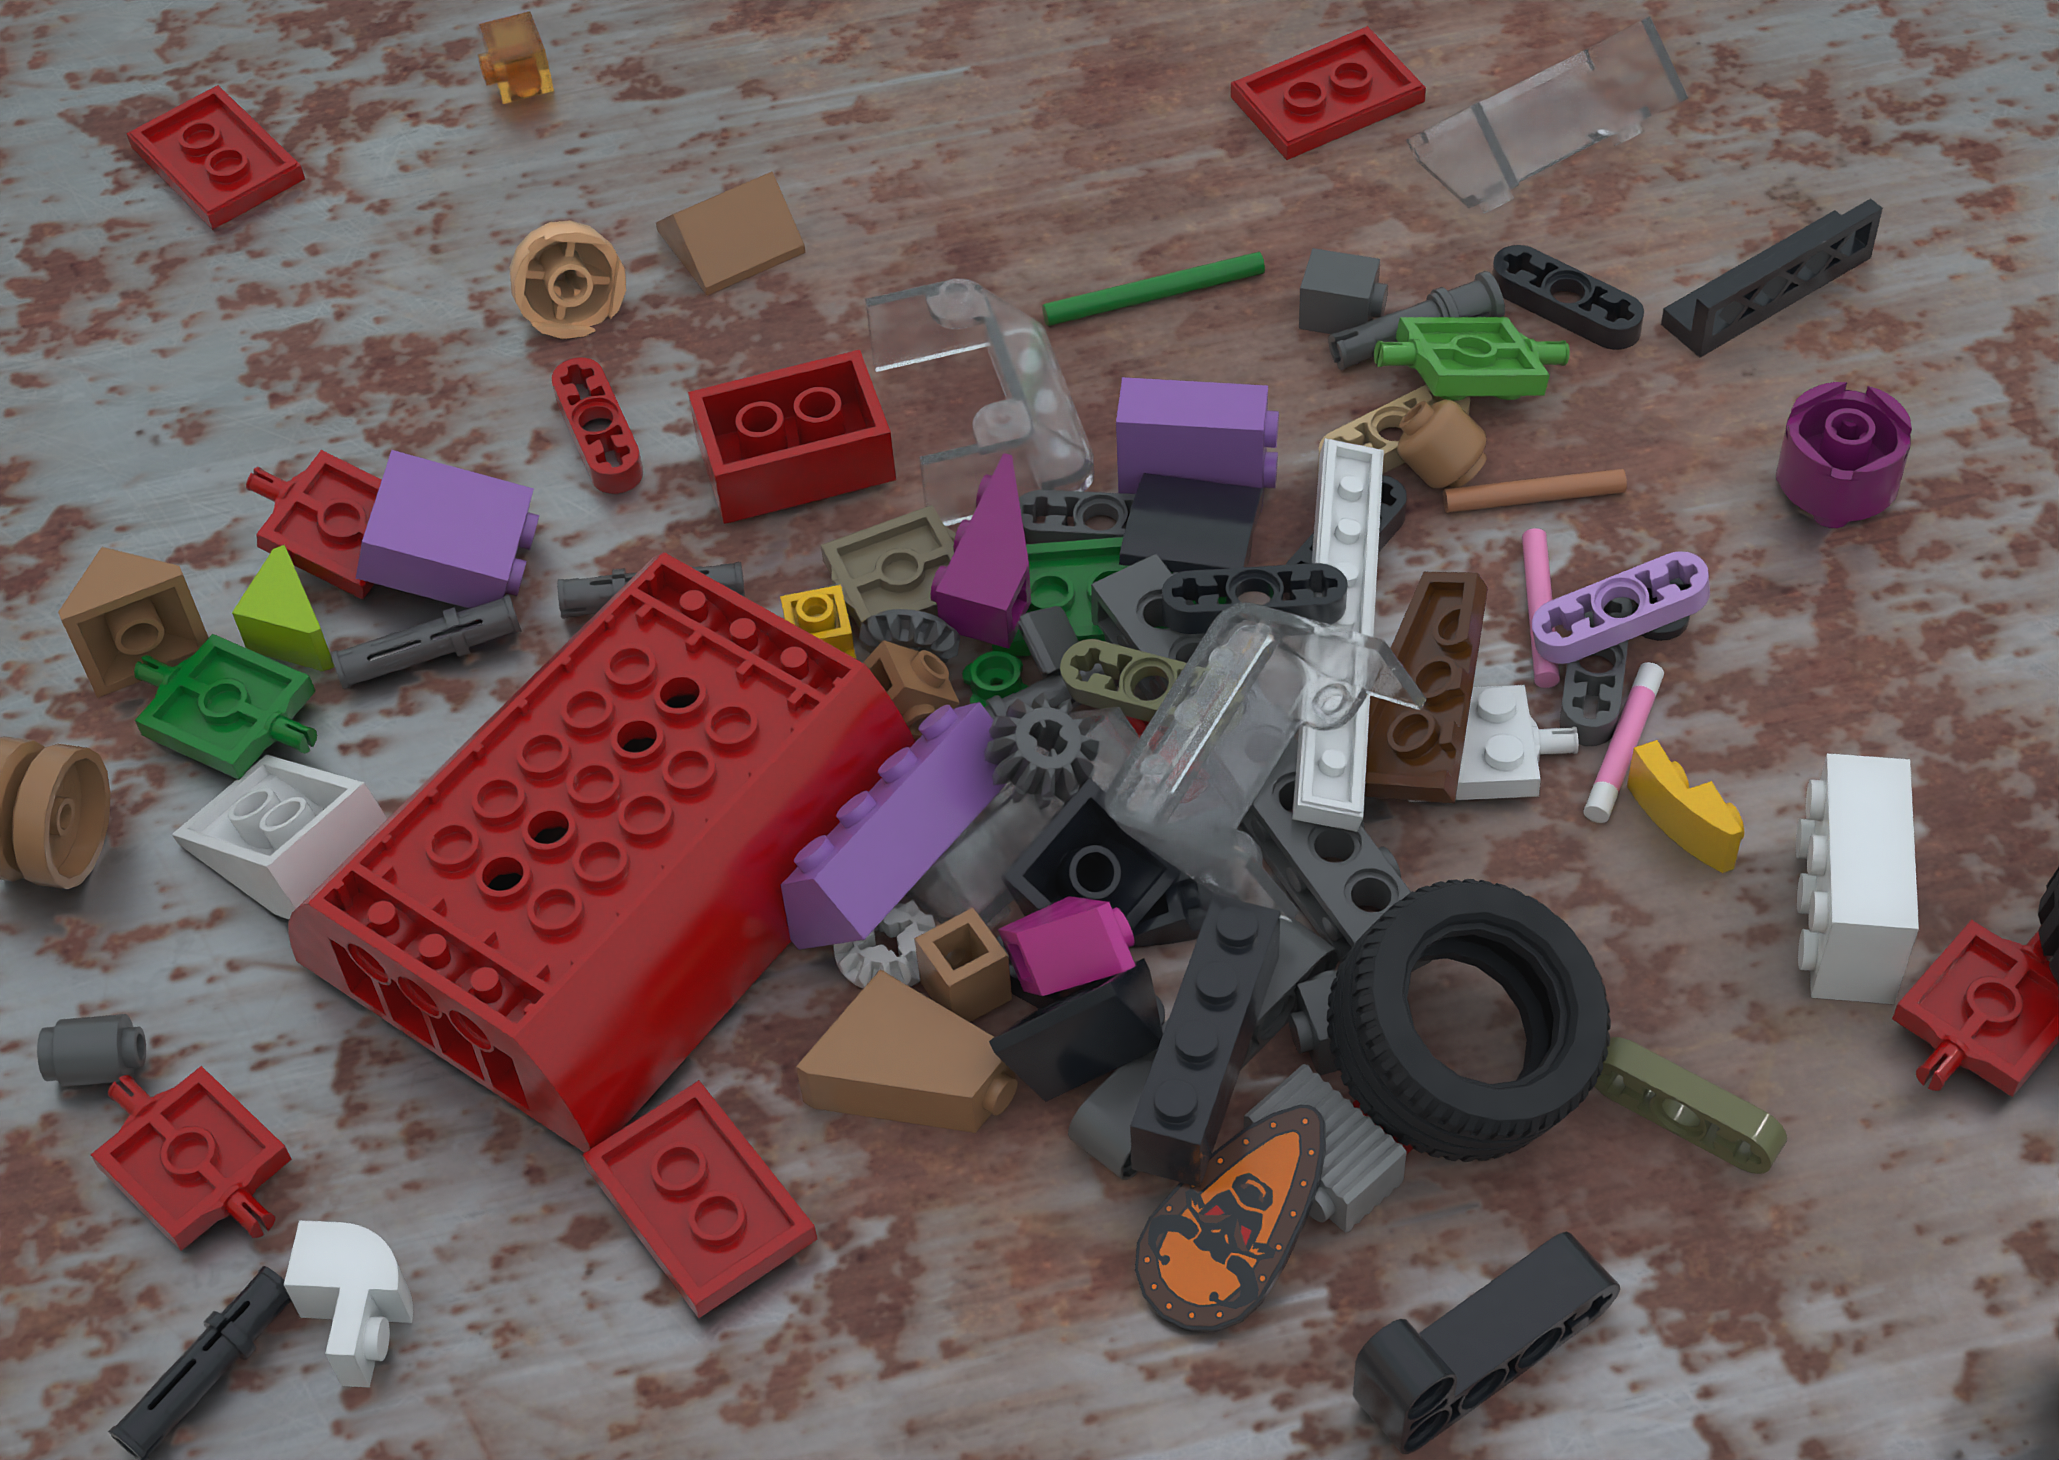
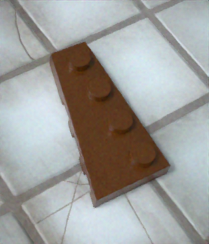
[1364,571,1488,804]

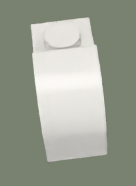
[284,1220,413,1388]

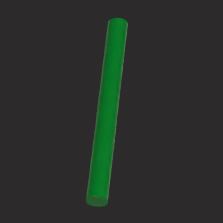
[1042,251,1265,326]

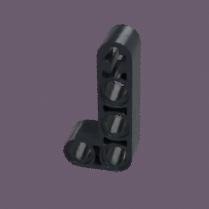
[1353,1232,1620,1454]

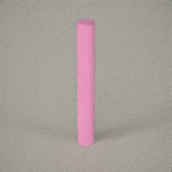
[1522,528,1560,688]

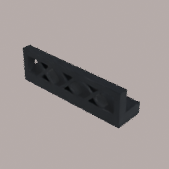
[1661,198,1883,358]

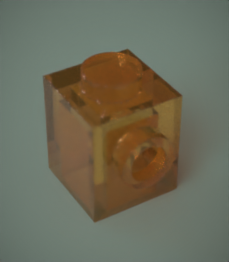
[477,11,554,104]

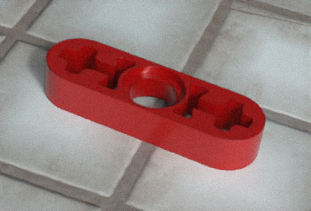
[552,357,643,494]

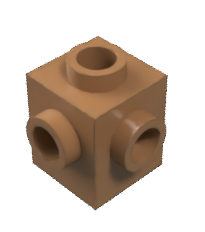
[863,640,960,742]

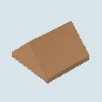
[656,171,806,296]
[58,547,209,698]

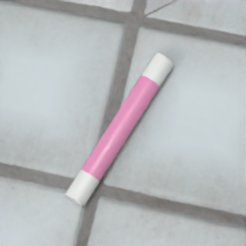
[1584,662,1664,823]

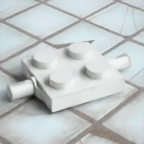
[1409,685,1579,802]

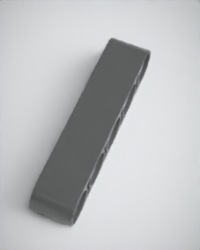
[1068,912,1340,1180]

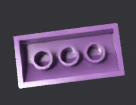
[781,702,1006,950]

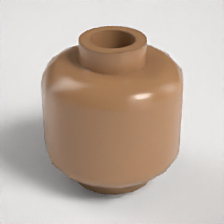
[1397,399,1487,489]

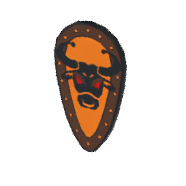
[1135,1104,1326,1332]

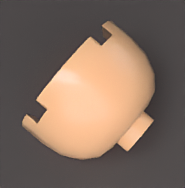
[509,220,626,339]

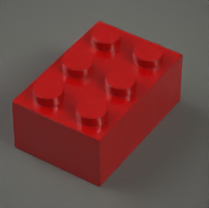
[688,349,896,524]

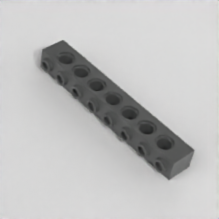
[1091,554,1432,972]

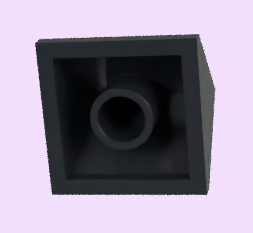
[1000,779,1185,930]
[989,958,1163,1102]

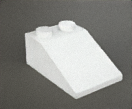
[171,755,388,919]

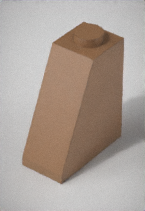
[796,969,1018,1133]

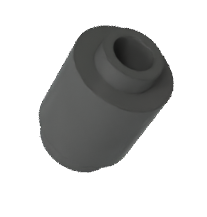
[37,1014,146,1087]

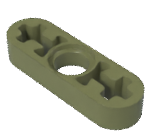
[1060,639,1243,738]
[1594,1037,1787,1174]

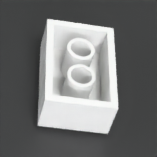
[1796,753,1919,1004]

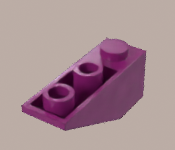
[930,453,1031,648]

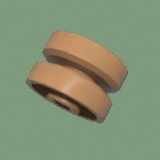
[0,736,111,889]

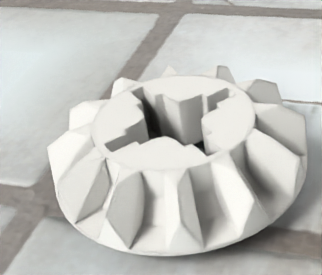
[833,899,936,989]

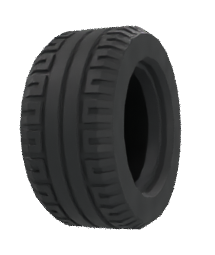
[1326,879,1611,1162]

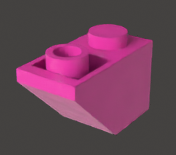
[998,896,1136,996]

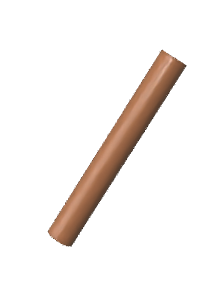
[1443,469,1627,513]

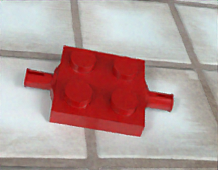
[246,450,382,600]
[1892,919,2059,1097]
[90,1066,292,1251]

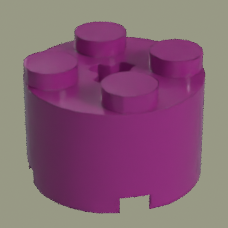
[1776,382,1912,528]

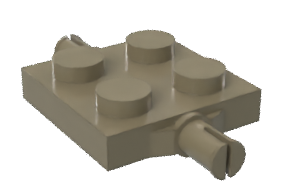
[821,505,956,630]

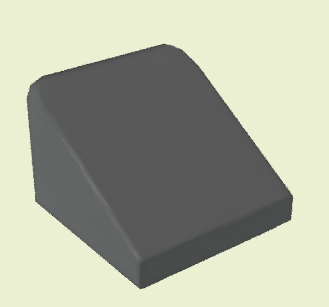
[1018,606,1079,679]

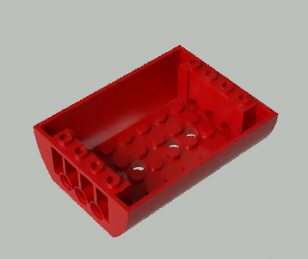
[288,552,915,1153]

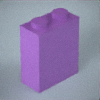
[1116,377,1279,512]
[356,450,539,609]

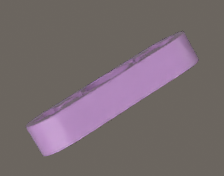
[1532,552,1710,664]

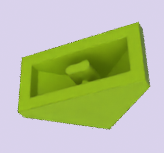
[232,545,335,672]

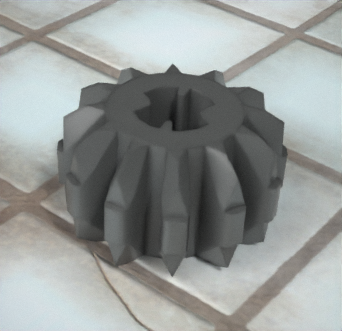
[984,691,1100,811]

